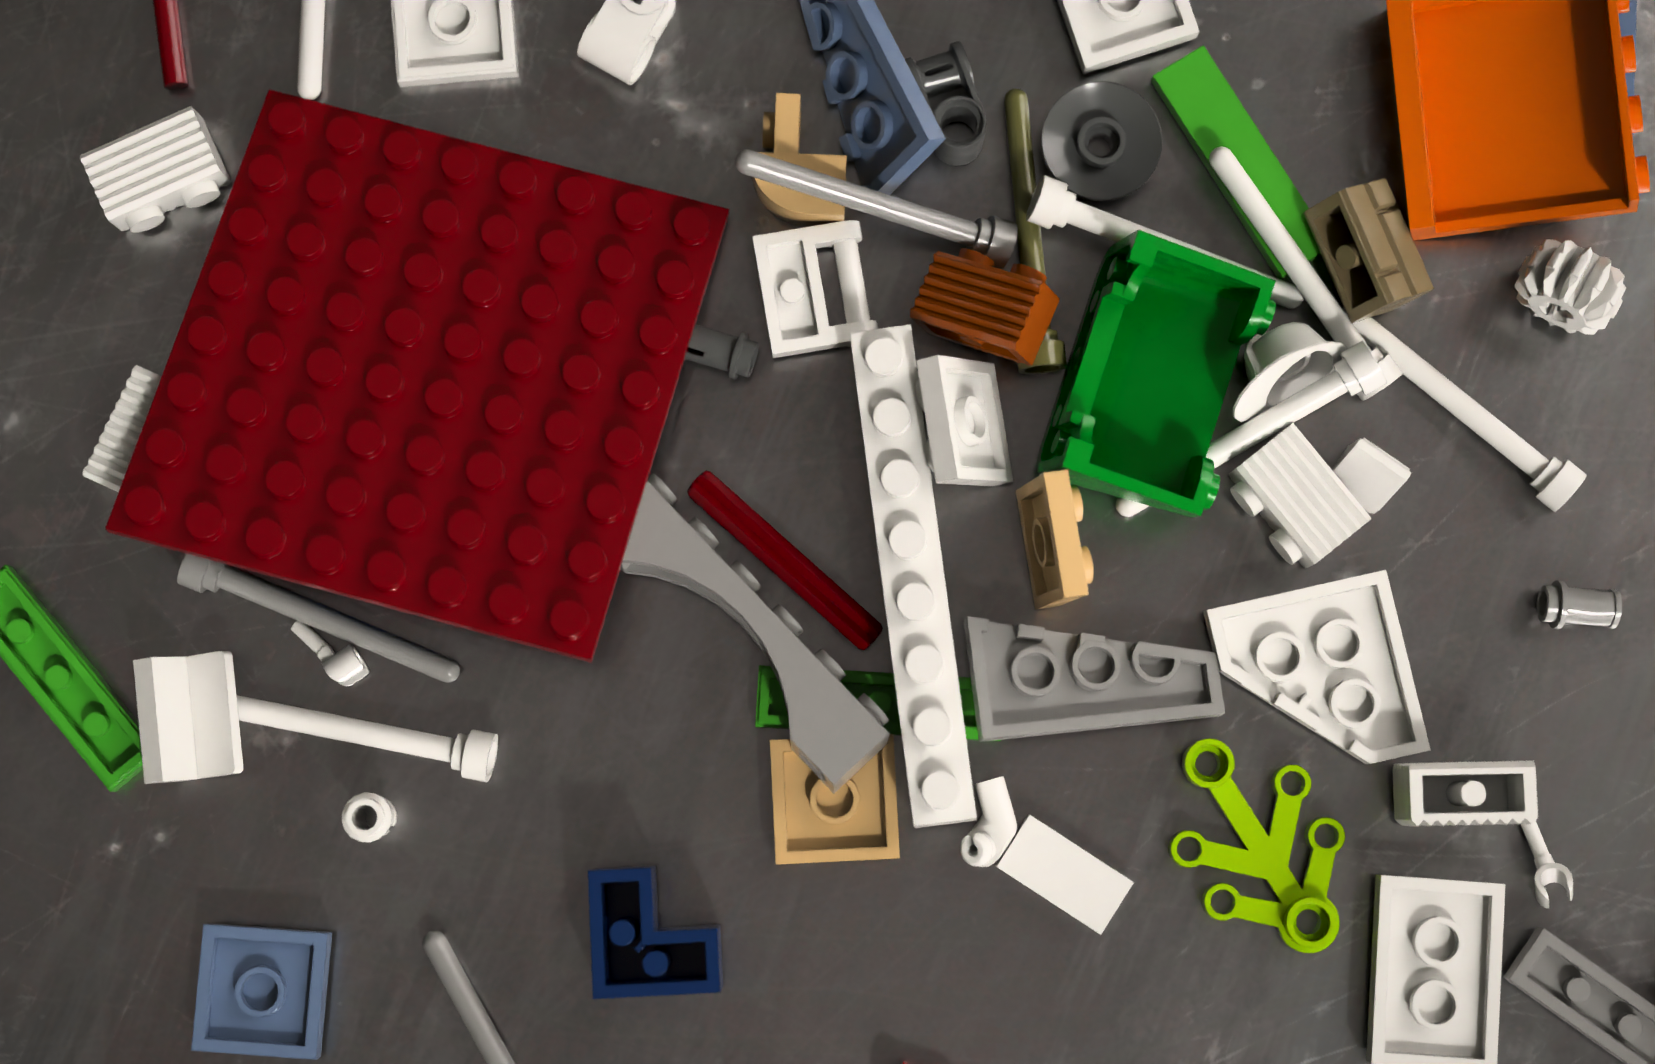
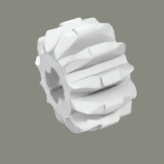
[1514,239,1626,335]

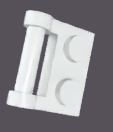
[752,220,878,358]

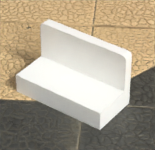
[133,651,243,784]

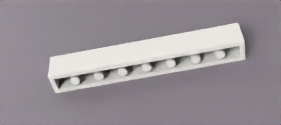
[850,324,977,828]

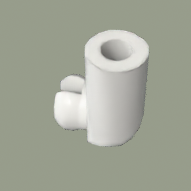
[960,776,1018,867]

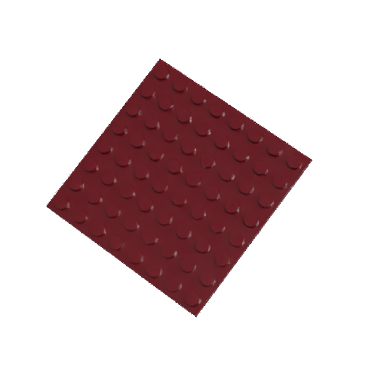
[105,89,729,663]

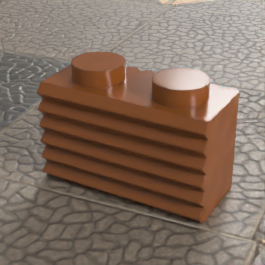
[910,248,1060,366]

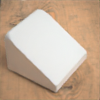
[1332,438,1412,514]

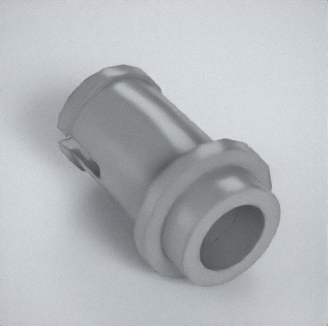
[1537,580,1622,629]

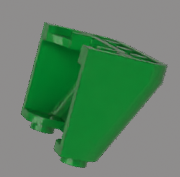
[1036,230,1276,518]

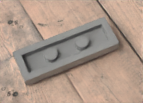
[1503,927,1655,1064]

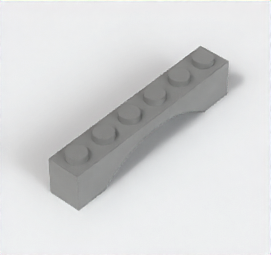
[621,474,889,794]

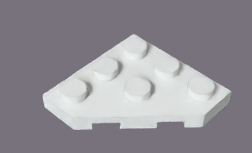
[1203,570,1431,764]

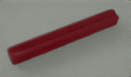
[687,470,883,650]

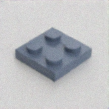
[191,923,332,1060]

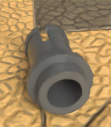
[684,324,759,380]

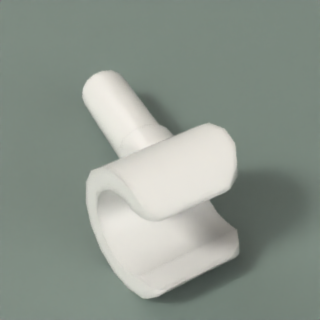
[291,621,370,687]
[1521,820,1573,909]

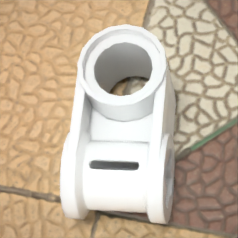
[577,0,676,85]

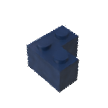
[588,865,723,999]

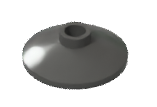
[1041,81,1162,201]

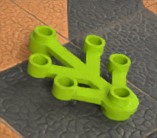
[1168,739,1345,953]

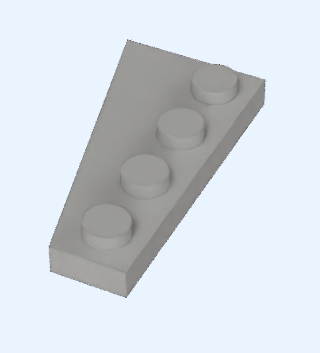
[963,616,1225,742]

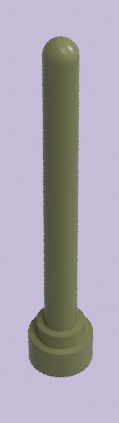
[1004,88,1067,374]

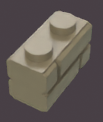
[1303,178,1434,324]

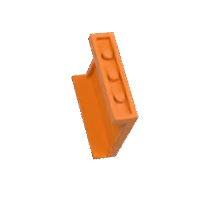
[1386,0,1650,241]

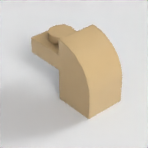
[752,93,847,227]

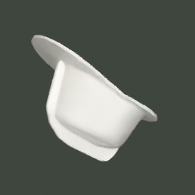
[1233,322,1348,422]

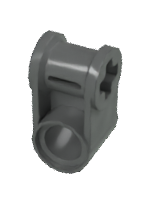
[905,41,987,166]

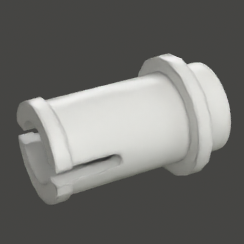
[342,792,397,842]

